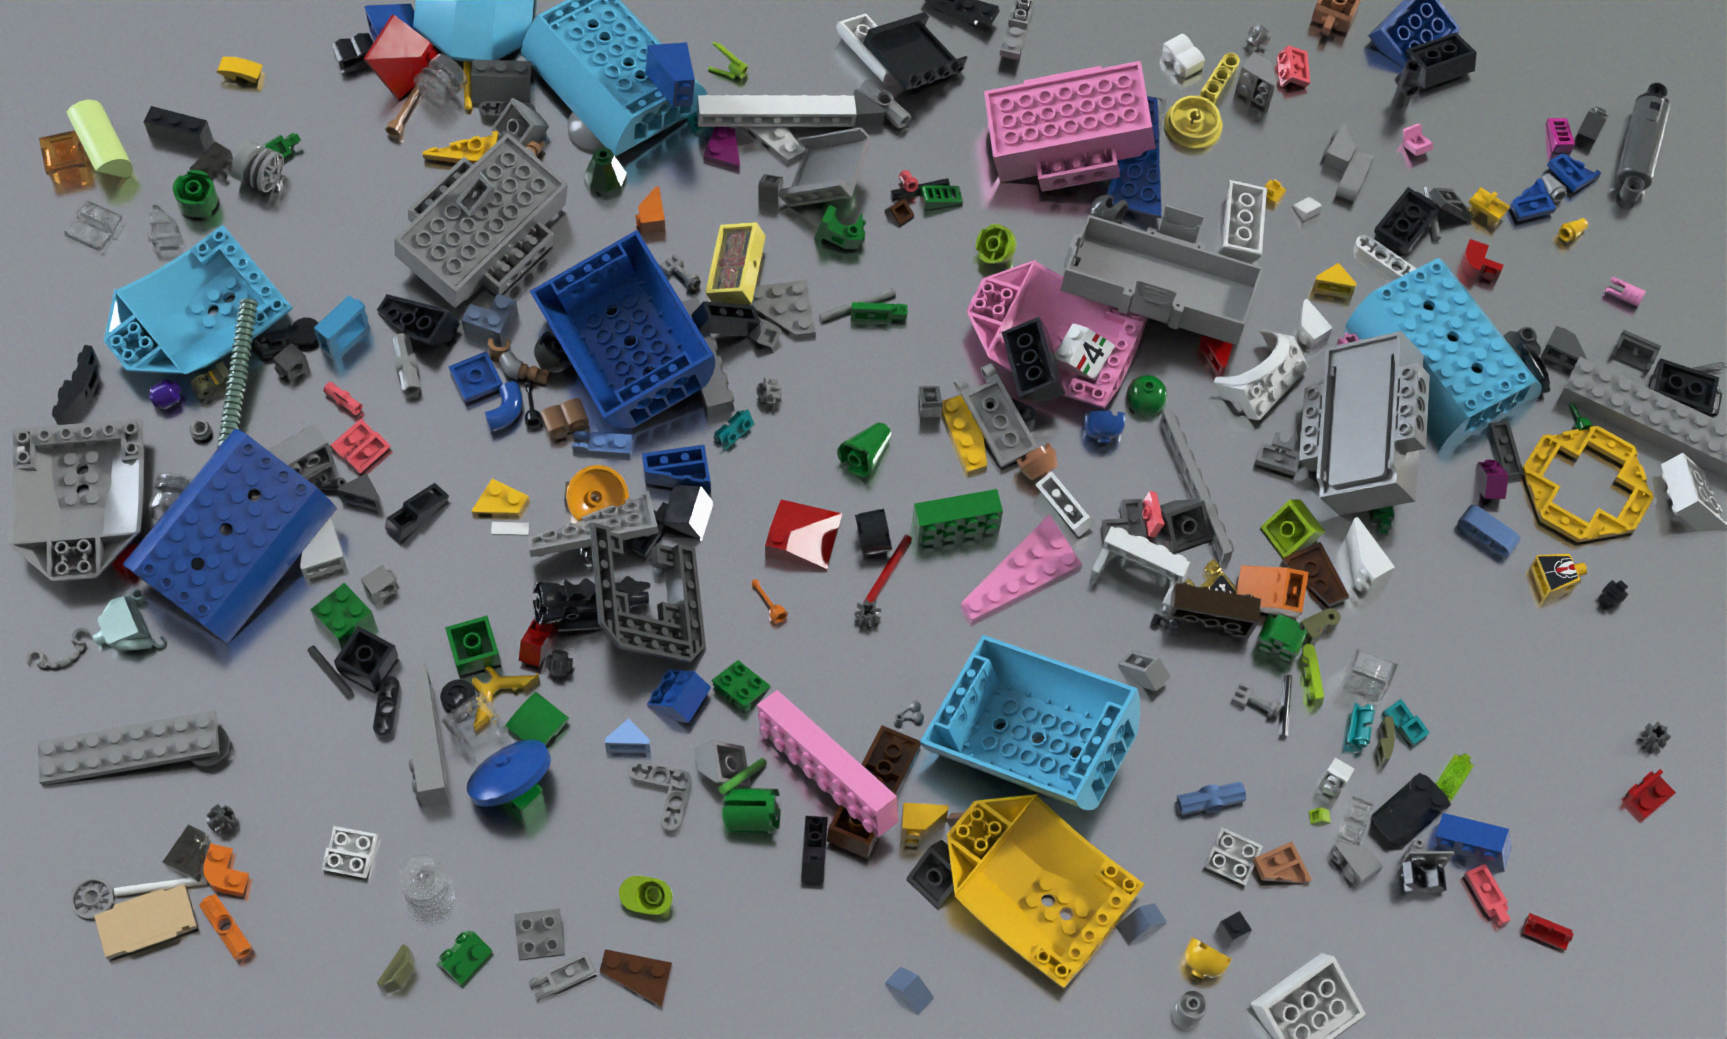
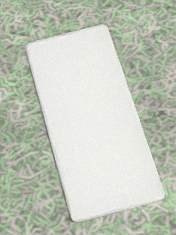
[491,522,529,535]

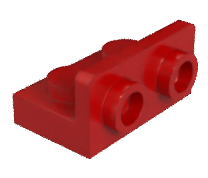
[1624,769,1676,821]

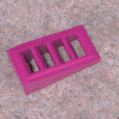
[1547,118,1575,153]

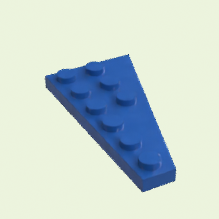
[1107,96,1162,219]

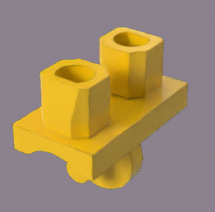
[1468,187,1510,223]

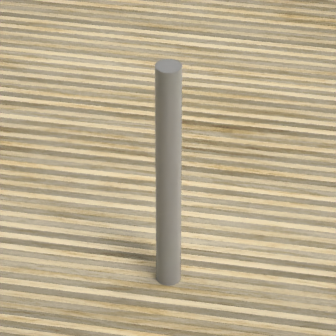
[819,287,896,322]

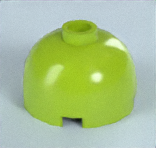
[975,224,1017,265]

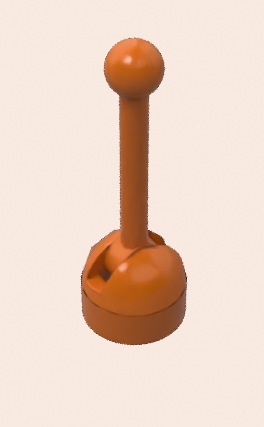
[751,579,788,624]

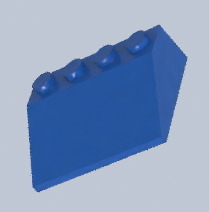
[1368,0,1461,68]

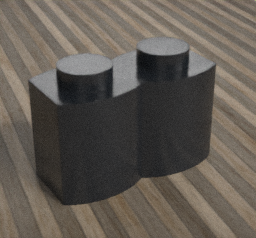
[332,33,373,70]

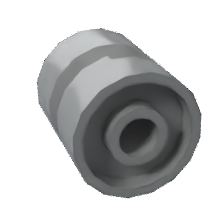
[1174,989,1208,1026]

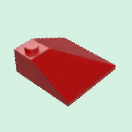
[364,15,441,100]
[765,499,842,571]

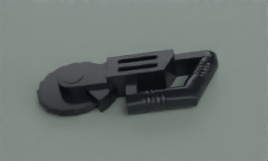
[251,317,319,359]

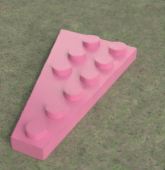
[961,514,1082,623]

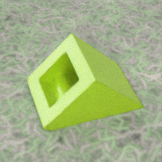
[1309,807,1331,824]

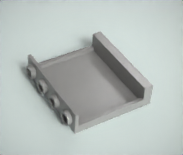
[778,127,872,207]

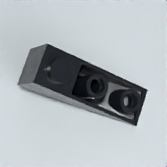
[801,816,828,883]

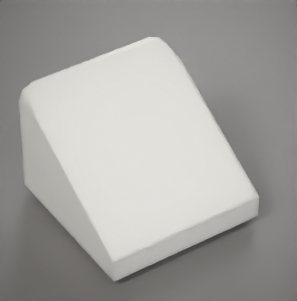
[1292,197,1322,221]

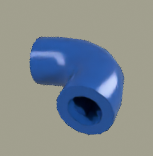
[485,381,523,432]

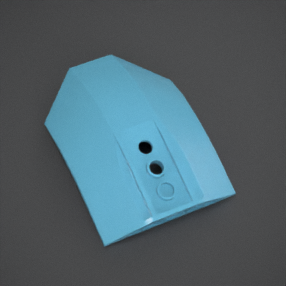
[413,0,534,62]
[104,224,293,375]

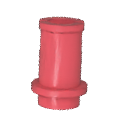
[899,170,918,192]

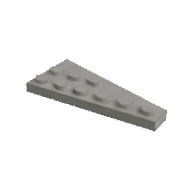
[527,491,658,557]

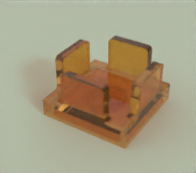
[39,130,89,181]

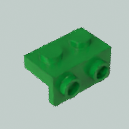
[436,931,493,985]

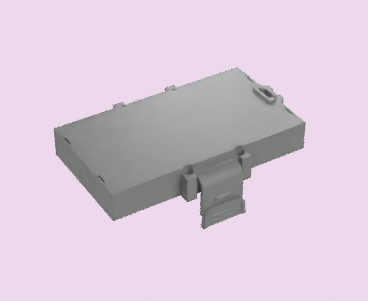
[1060,204,1263,345]

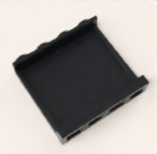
[863,12,968,90]

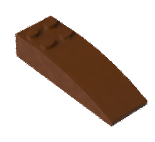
[827,725,921,859]

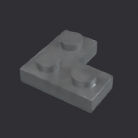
[1101,499,1147,540]

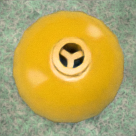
[1185,937,1232,979]

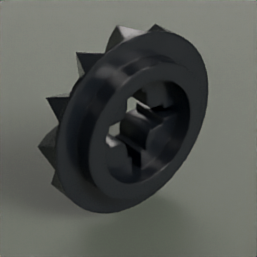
[440,679,476,713]

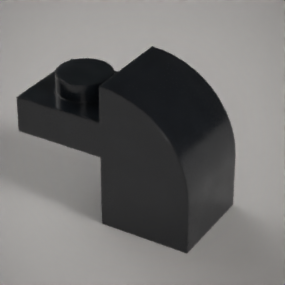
[1401,861,1447,894]

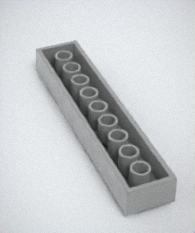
[1558,357,1727,478]

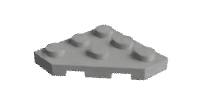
[749,280,816,339]

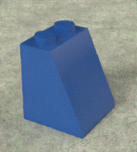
[364,4,426,41]
[645,42,695,107]

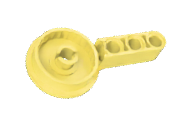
[1164,53,1240,150]

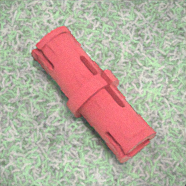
[323,382,363,415]

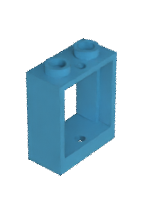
[314,295,370,360]

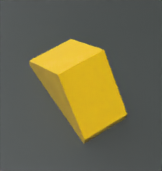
[1312,263,1356,297]

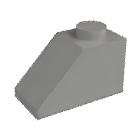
[1118,650,1170,691]

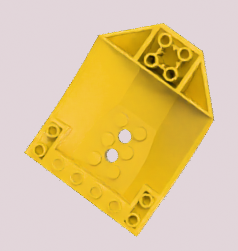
[947,794,1145,989]

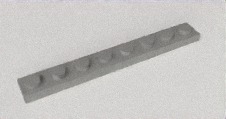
[1160,409,1234,563]

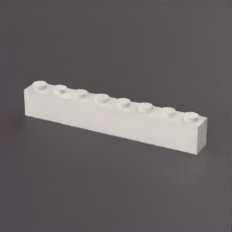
[696,95,857,127]

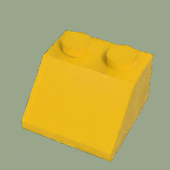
[900,803,949,847]

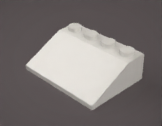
[1250,953,1366,1039]

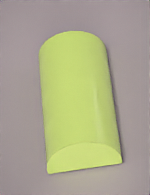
[66,100,133,178]

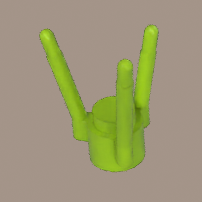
[708,42,748,80]

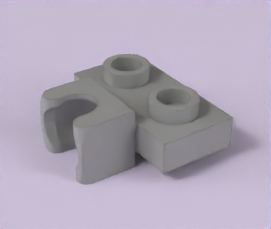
[1255,432,1300,476]

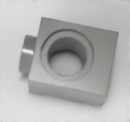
[361,565,397,603]

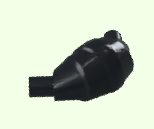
[1516,343,1550,393]

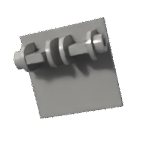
[1400,838,1454,868]
[514,908,565,960]

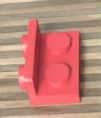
[1277,45,1310,87]

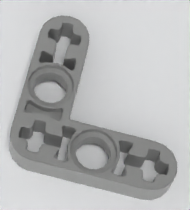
[628,761,692,834]

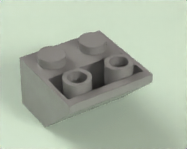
[1236,52,1277,109]

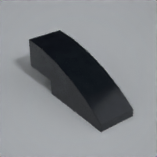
[385,483,449,541]

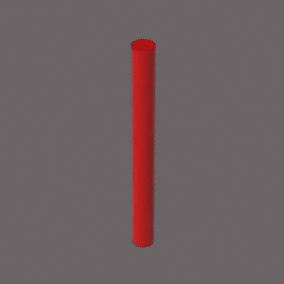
[863,535,912,603]

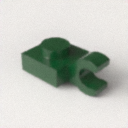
[1370,506,1394,535]

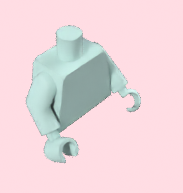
[93,589,166,650]

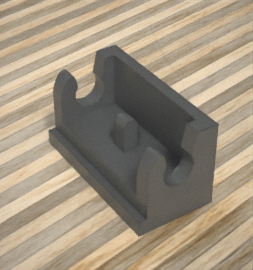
[1610,329,1661,373]

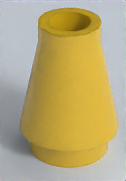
[1559,218,1588,242]

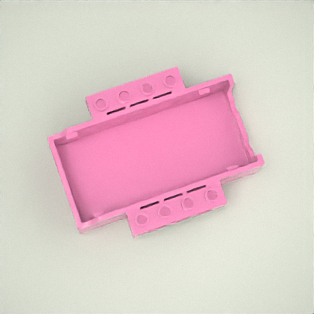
[984,61,1156,192]

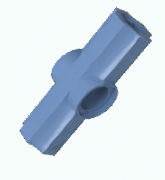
[1176,782,1246,815]

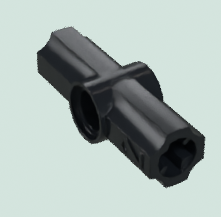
[1392,59,1422,108]

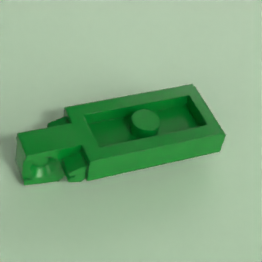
[851,302,908,323]

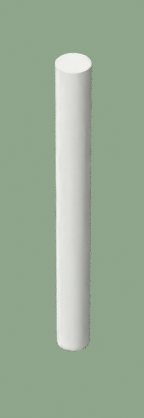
[114,876,208,897]

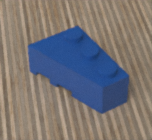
[642,445,711,493]

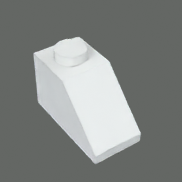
[1298,299,1333,350]

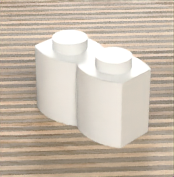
[1162,33,1205,78]

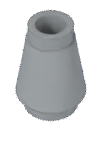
[1541,174,1567,202]

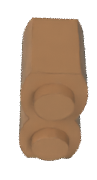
[541,398,589,439]

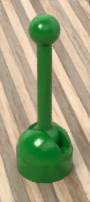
[1570,403,1593,431]

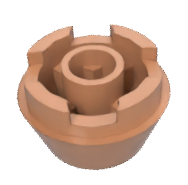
[1017,443,1058,481]

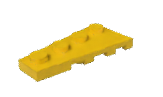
[941,395,987,475]

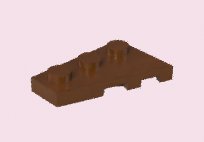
[1282,542,1349,607]
[600,949,672,1009]

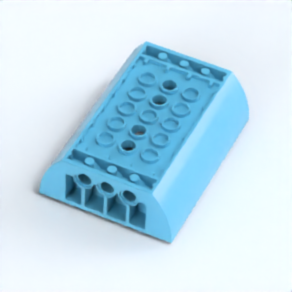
[521,0,708,156]

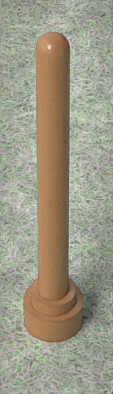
[385,66,435,137]

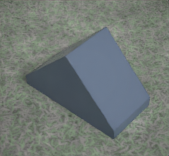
[1117,903,1167,945]
[885,966,934,1015]

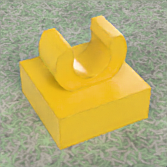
[1264,179,1287,207]

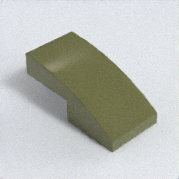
[1376,716,1395,767]

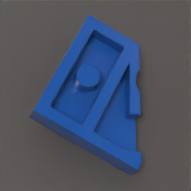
[1547,153,1602,192]
[1510,178,1556,221]

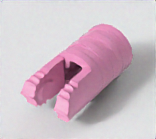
[1605,276,1646,307]

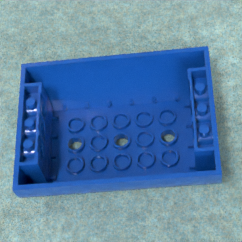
[530,230,715,428]
[122,429,337,644]

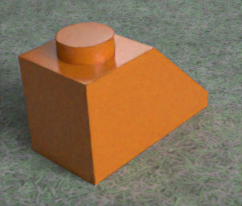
[635,187,666,234]

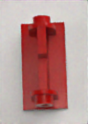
[1523,913,1574,951]

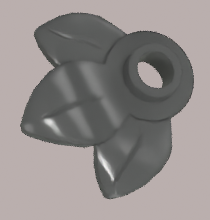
[1503,327,1541,358]

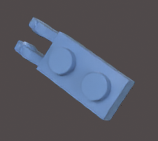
[572,431,632,457]

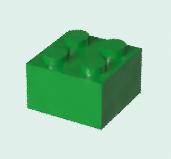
[310,582,375,649]
[445,615,501,676]

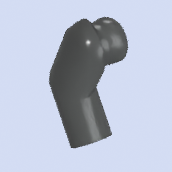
[316,475,347,490]

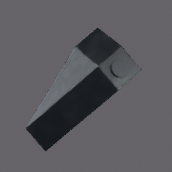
[377,294,460,345]

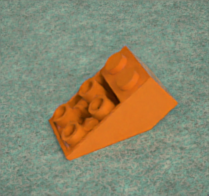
[1236,565,1309,619]

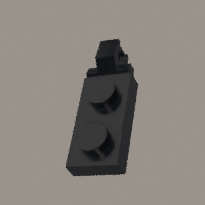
[627,502,667,558]

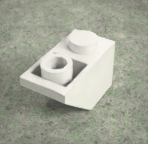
[1319,758,1355,797]

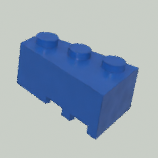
[1435,813,1512,872]

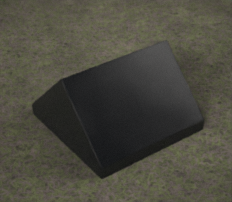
[662,485,713,539]

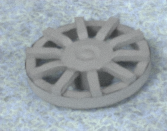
[69,877,114,920]

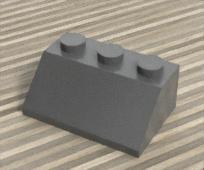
[471,60,533,106]

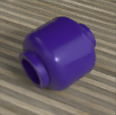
[149,379,182,410]

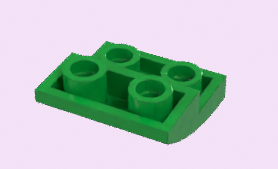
[505,691,569,746]

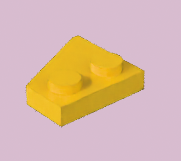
[471,478,530,516]

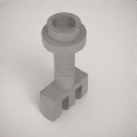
[659,254,701,290]
[1231,682,1282,718]

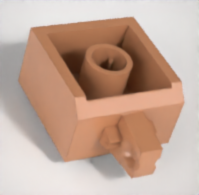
[1311,0,1361,36]

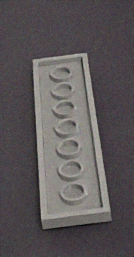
[38,710,219,785]

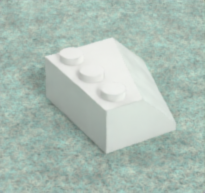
[1661,453,1727,531]

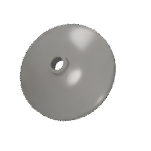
[567,112,606,153]

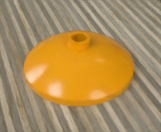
[566,465,629,522]

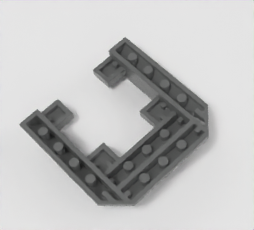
[589,522,706,663]

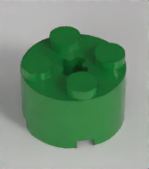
[173,170,218,218]
[1257,614,1308,662]

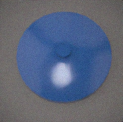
[467,740,551,807]

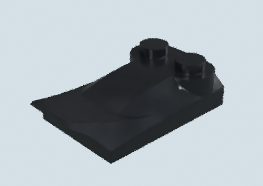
[1374,187,1441,253]
[1650,358,1722,414]
[1372,773,1451,848]

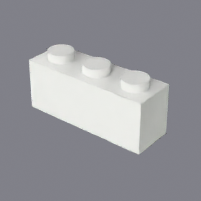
[1035,471,1095,537]

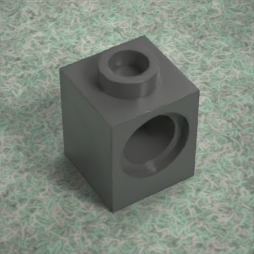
[273,343,309,381]

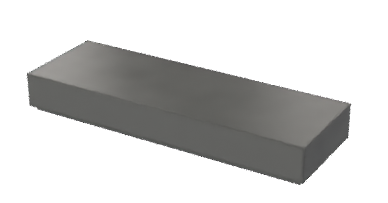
[1487,421,1524,480]

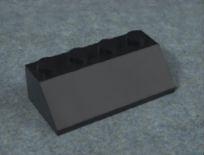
[1001,317,1066,402]

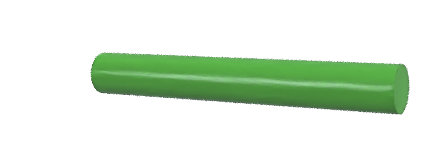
[719,758,767,795]

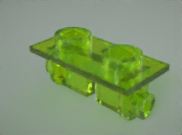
[1436,753,1474,800]

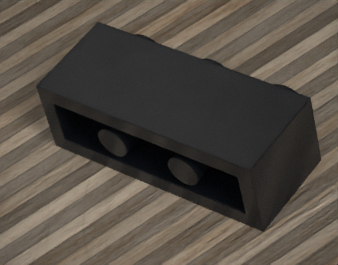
[143,106,211,150]
[691,301,760,336]

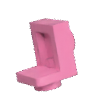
[1403,123,1433,156]

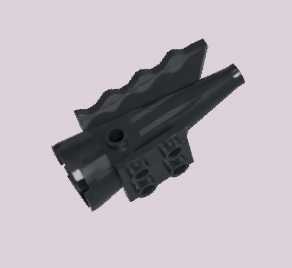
[533,576,651,631]

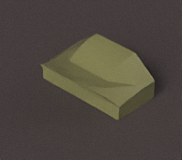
[377,944,415,994]

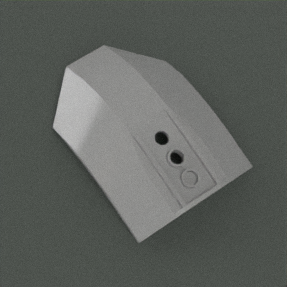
[7,418,144,582]

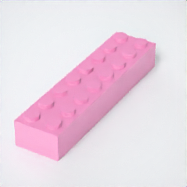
[757,690,898,838]

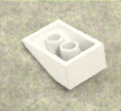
[1346,517,1395,596]

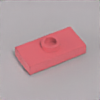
[1142,491,1164,537]

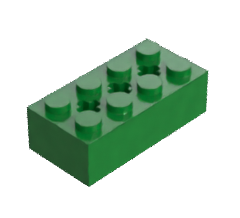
[912,489,1003,545]

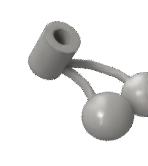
[894,701,924,727]

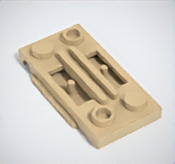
[94,884,197,960]

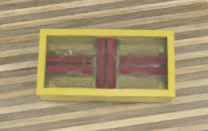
[705,222,766,305]

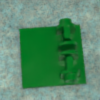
[712,660,771,712]

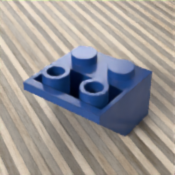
[647,669,711,723]

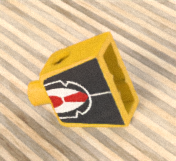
[1531,554,1587,600]

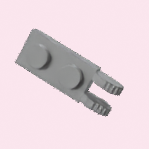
[529,952,596,1000]

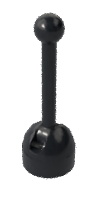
[524,381,542,427]

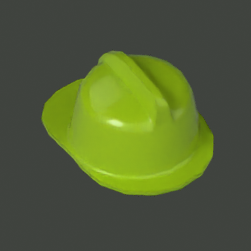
[619,876,673,915]

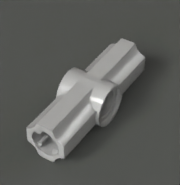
[858,79,911,128]
[392,333,421,396]

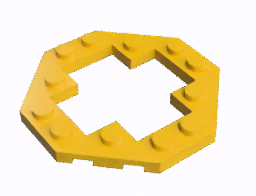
[1523,426,1654,542]

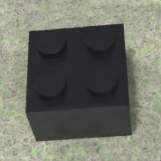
[334,626,398,691]

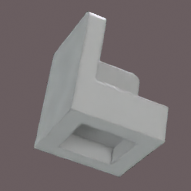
[748,317,782,348]

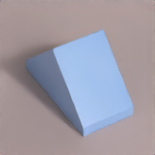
[605,718,651,752]

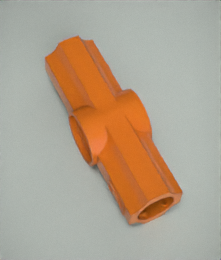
[199,894,253,961]

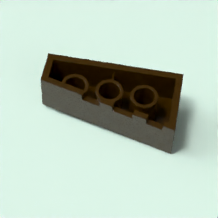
[1169,583,1261,639]

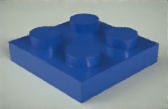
[448,351,503,403]

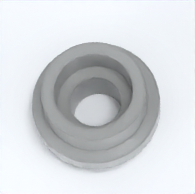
[190,420,212,440]

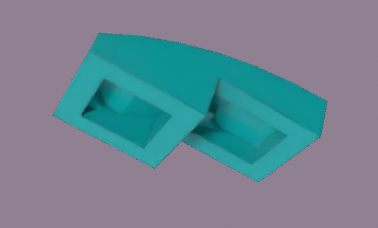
[1382,699,1430,745]

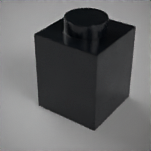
[1217,911,1252,949]

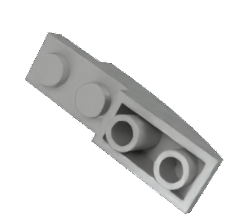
[999,0,1035,60]

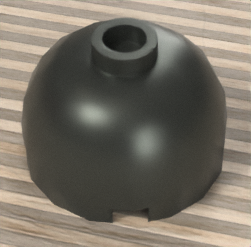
[534,332,572,373]

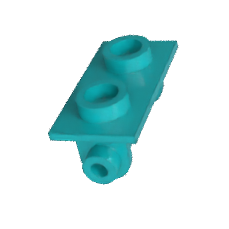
[713,409,755,450]
[1347,702,1375,751]

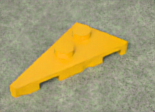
[422,131,499,164]

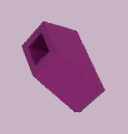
[1477,459,1508,499]

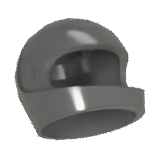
[1090,194,1129,224]

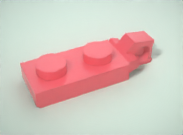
[1464,864,1511,927]

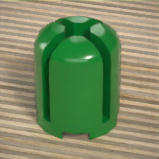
[722,788,781,834]

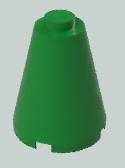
[837,422,891,477]

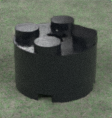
[855,508,892,555]

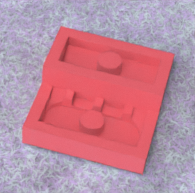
[330,418,391,474]

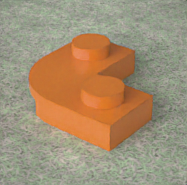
[203,843,249,897]

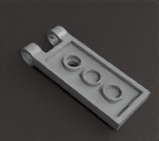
[953,363,1038,468]

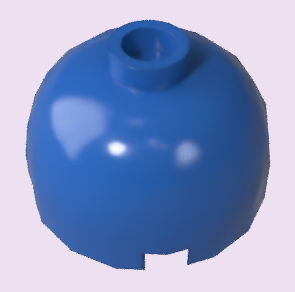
[1084,411,1125,444]

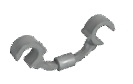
[25,628,91,668]

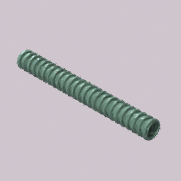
[217,298,258,448]

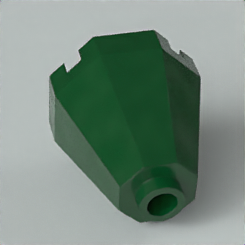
[583,147,627,197]

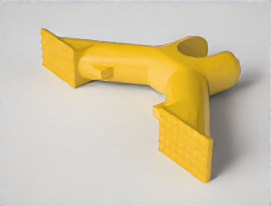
[472,667,540,731]

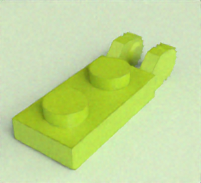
[1301,643,1324,707]

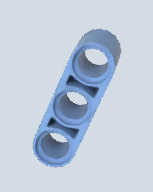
[1458,505,1521,557]

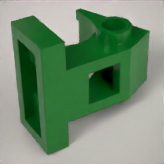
[814,205,866,249]

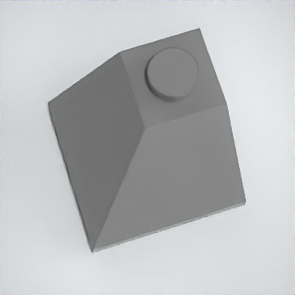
[491,98,549,147]
[694,740,751,788]

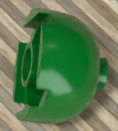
[1125,375,1167,417]

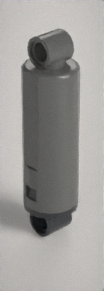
[1617,83,1671,203]

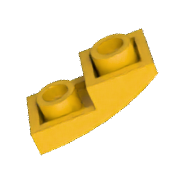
[216,57,263,84]

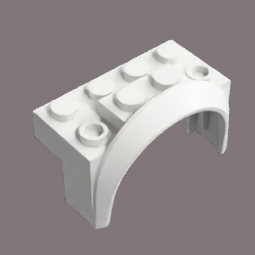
[1214,329,1309,420]
[1091,526,1190,613]

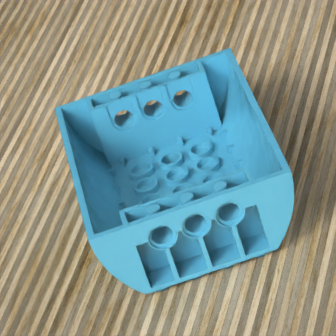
[1346,258,1542,450]
[920,635,1140,810]

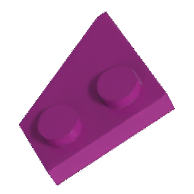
[703,127,740,170]

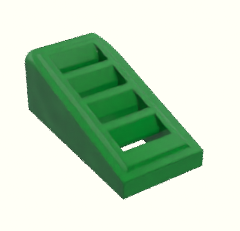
[920,185,963,210]

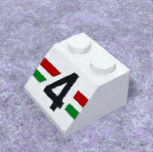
[1055,323,1115,380]

